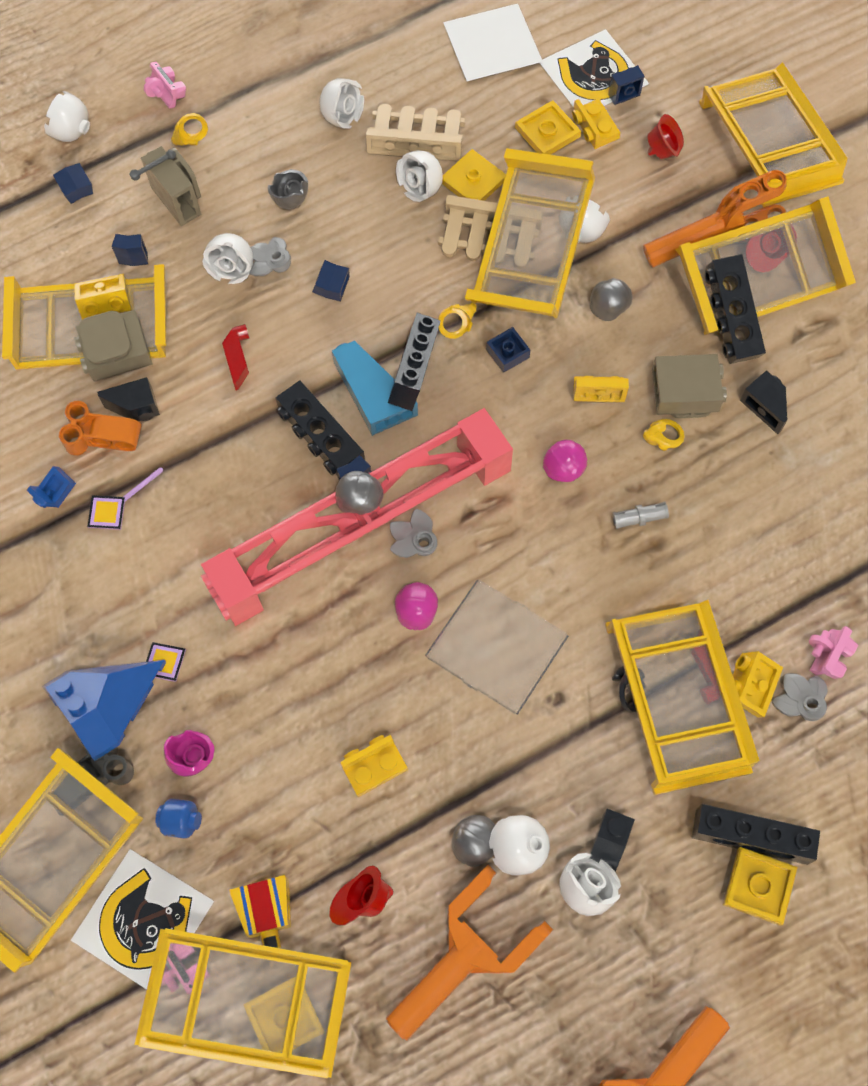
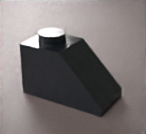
[740,370,788,434]
[97,377,160,421]
[590,809,635,872]

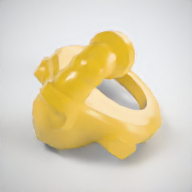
[171,113,208,146]
[438,303,477,339]
[643,419,685,451]

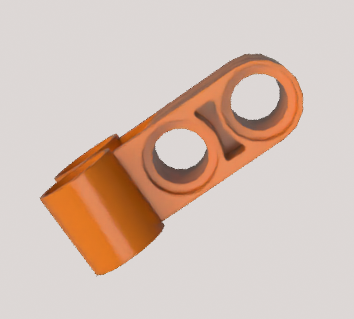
[59,400,142,456]

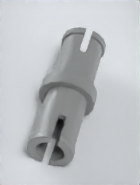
[612,502,669,529]

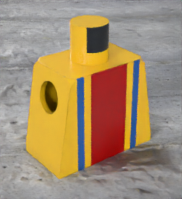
[229,875,291,948]

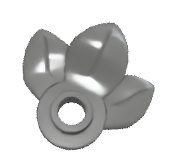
[249,237,291,276]
[390,509,437,558]
[772,673,828,721]

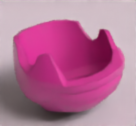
[543,439,588,482]
[395,582,438,630]
[164,730,215,777]

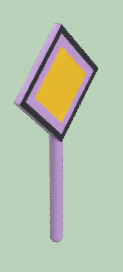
[87,468,163,530]
[146,642,186,682]

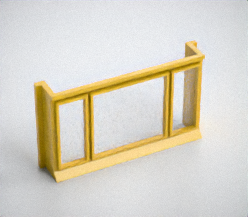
[699,62,848,207]
[465,148,595,318]
[676,196,856,335]
[2,264,166,369]
[605,599,760,795]
[0,748,143,973]
[134,928,351,1078]

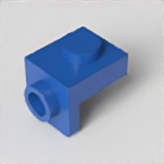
[27,466,76,508]

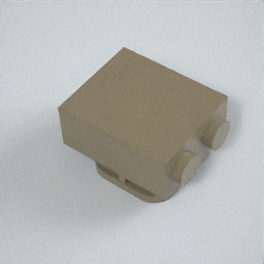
[141,146,201,226]
[74,310,153,381]
[652,354,727,418]

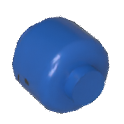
[155,799,202,839]

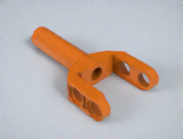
[643,170,787,268]
[385,864,553,1041]
[598,1006,730,1086]

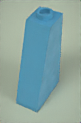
[332,341,418,436]

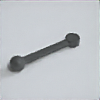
[129,149,176,181]

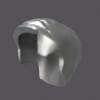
[268,169,308,210]
[590,278,633,321]
[335,471,384,515]
[452,815,495,867]

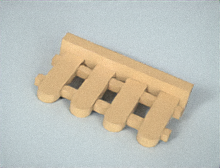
[366,104,465,161]
[438,195,543,270]

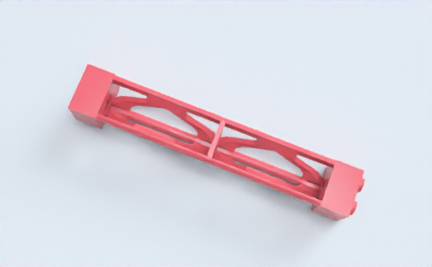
[201,408,513,627]

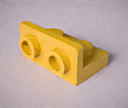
[572,98,621,149]
[74,273,131,320]
[573,376,629,402]
[733,651,783,718]
[340,735,408,797]

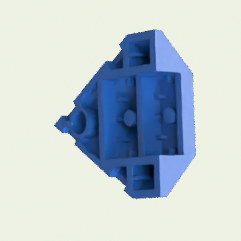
[42,660,166,761]

